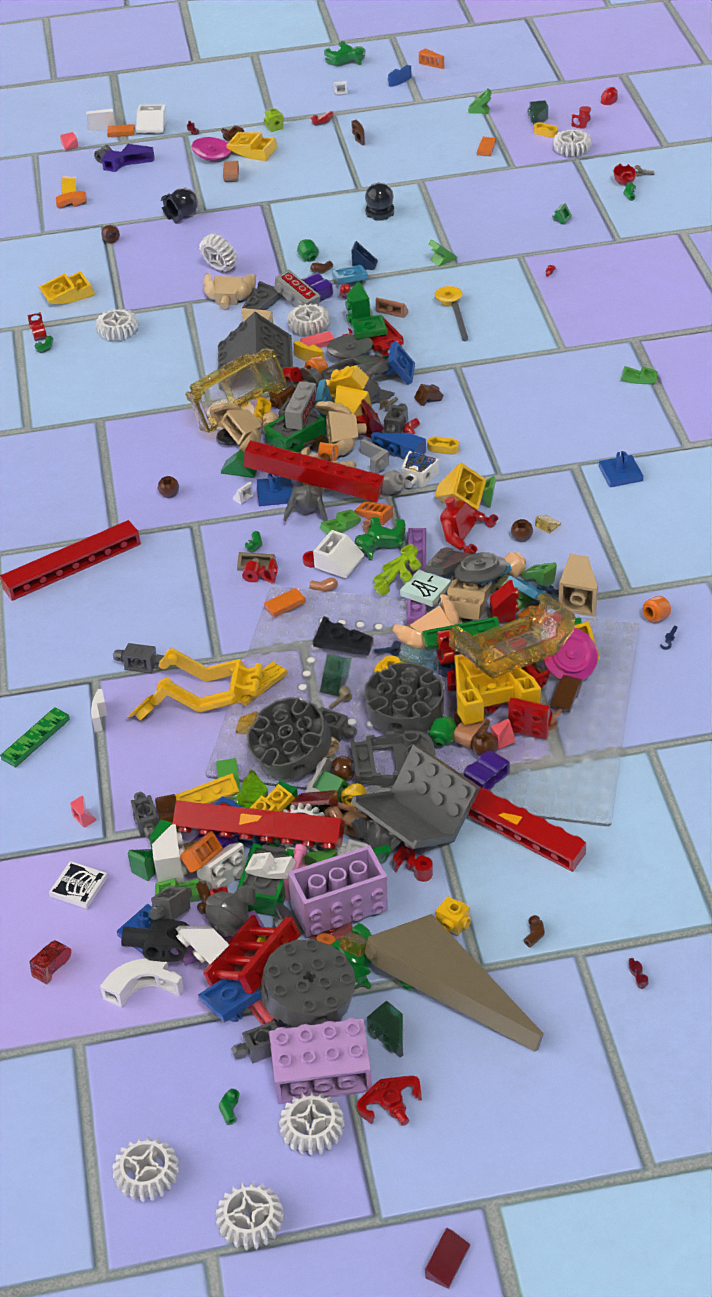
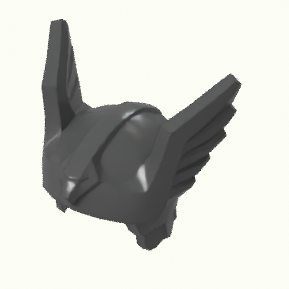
[361,361,395,403]
[283,485,328,522]
[351,817,402,851]
[206,885,256,937]

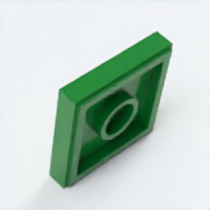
[351,315,387,339]

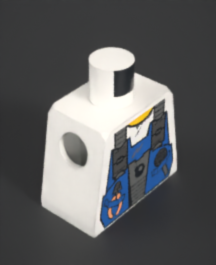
[401,451,439,488]

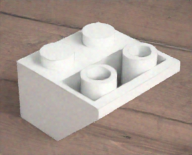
[136,104,167,134]
[313,530,364,578]
[152,824,188,883]
[196,842,246,891]
[176,926,229,964]

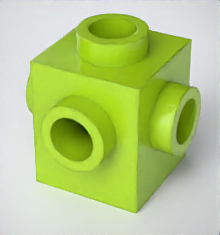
[263,108,284,132]

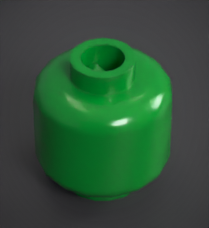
[297,239,319,261]
[429,716,457,748]

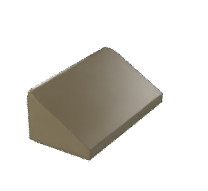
[237,552,276,572]

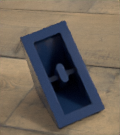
[351,241,378,270]

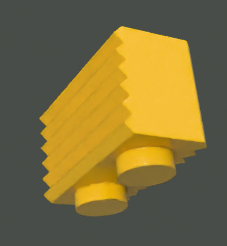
[329,365,369,390]

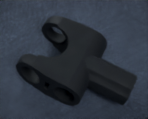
[121,918,189,962]

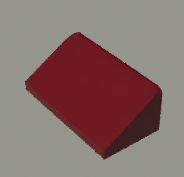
[361,399,384,433]
[291,790,338,808]
[425,1228,470,1289]

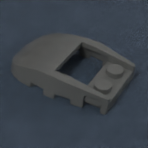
[322,355,391,380]
[350,730,435,786]

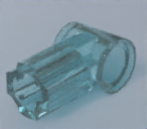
[399,644,437,673]

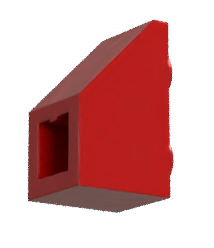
[490,580,519,622]

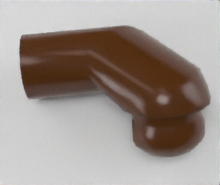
[310,261,333,274]
[196,881,211,914]
[523,915,545,948]

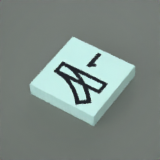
[400,570,451,607]

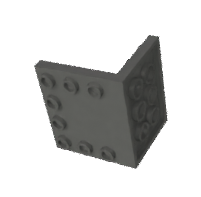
[218,312,293,392]
[351,744,481,849]

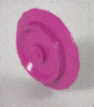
[191,137,231,161]
[542,627,598,680]

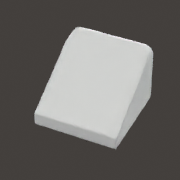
[334,81,348,95]
[233,482,253,504]

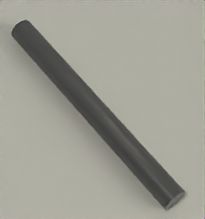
[452,301,468,341]

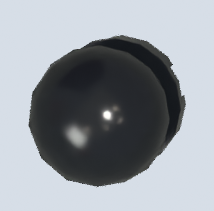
[365,182,394,221]
[161,187,198,223]

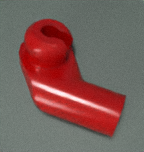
[403,418,420,434]

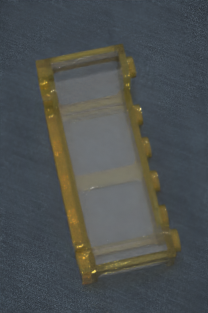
[185,348,288,433]
[449,593,575,679]

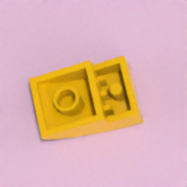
[226,132,278,161]
[39,271,95,304]

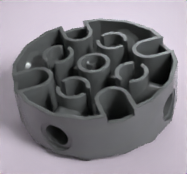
[365,663,444,734]
[247,697,332,779]
[261,939,356,1028]

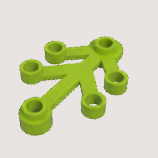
[373,544,422,596]

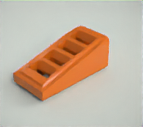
[419,48,444,69]
[354,501,393,525]
[180,831,223,873]

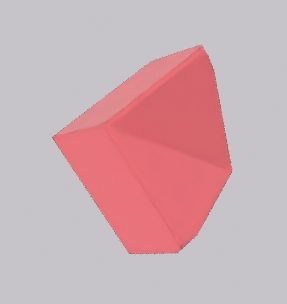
[60,132,79,150]
[491,719,515,750]
[70,796,96,828]

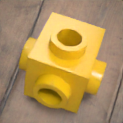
[435,896,471,936]

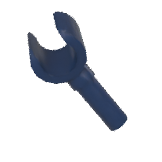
[374,641,403,656]

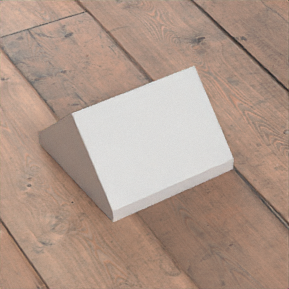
[86,109,116,131]

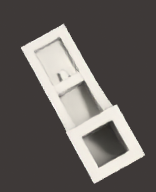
[100,958,184,1007]

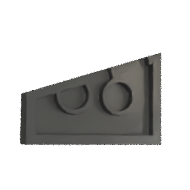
[242,281,283,310]
[425,547,472,576]

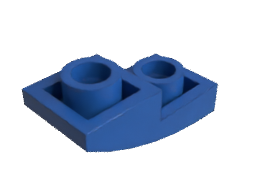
[388,65,412,87]

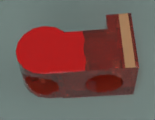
[29,940,71,985]

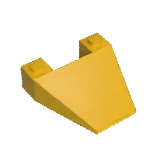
[455,648,541,725]

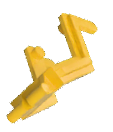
[150,648,263,713]

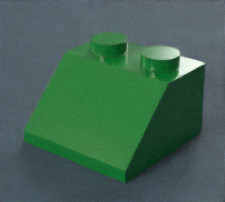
[345,282,370,328]

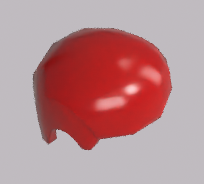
[613,163,637,185]

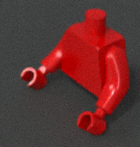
[440,497,498,554]

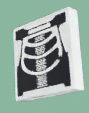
[49,861,108,909]

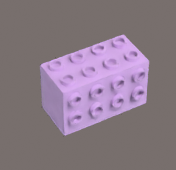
[288,845,388,937]
[269,1018,372,1104]

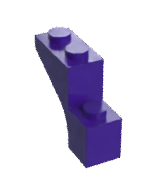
[102,144,155,172]

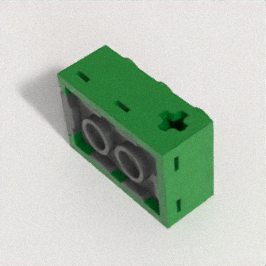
[264,410,326,452]
[237,843,294,916]

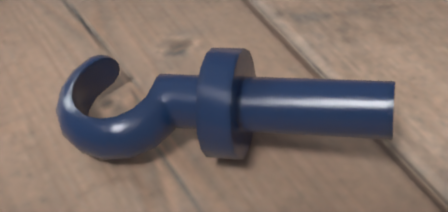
[536,585,559,595]
[660,625,678,650]

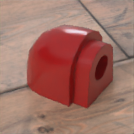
[601,87,618,105]

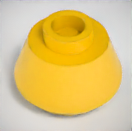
[340,783,367,808]

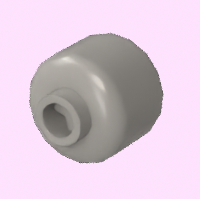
[382,470,404,495]

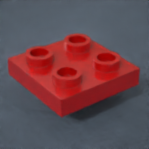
[508,697,553,739]

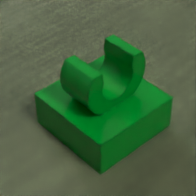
[552,203,572,224]

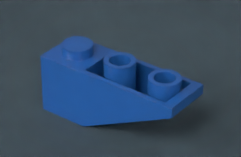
[371,432,426,459]

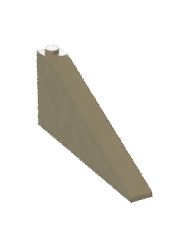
[364,914,544,1052]

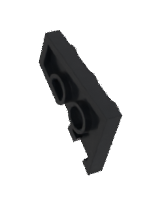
[313,616,374,656]

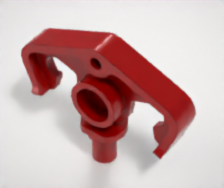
[357,1075,422,1126]

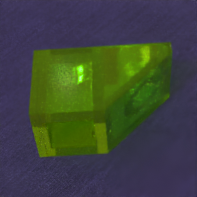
[236,770,268,808]

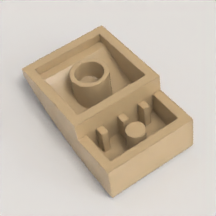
[447,578,493,620]

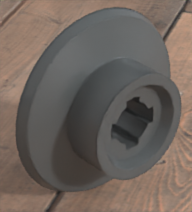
[300,367,323,387]
[273,903,304,935]

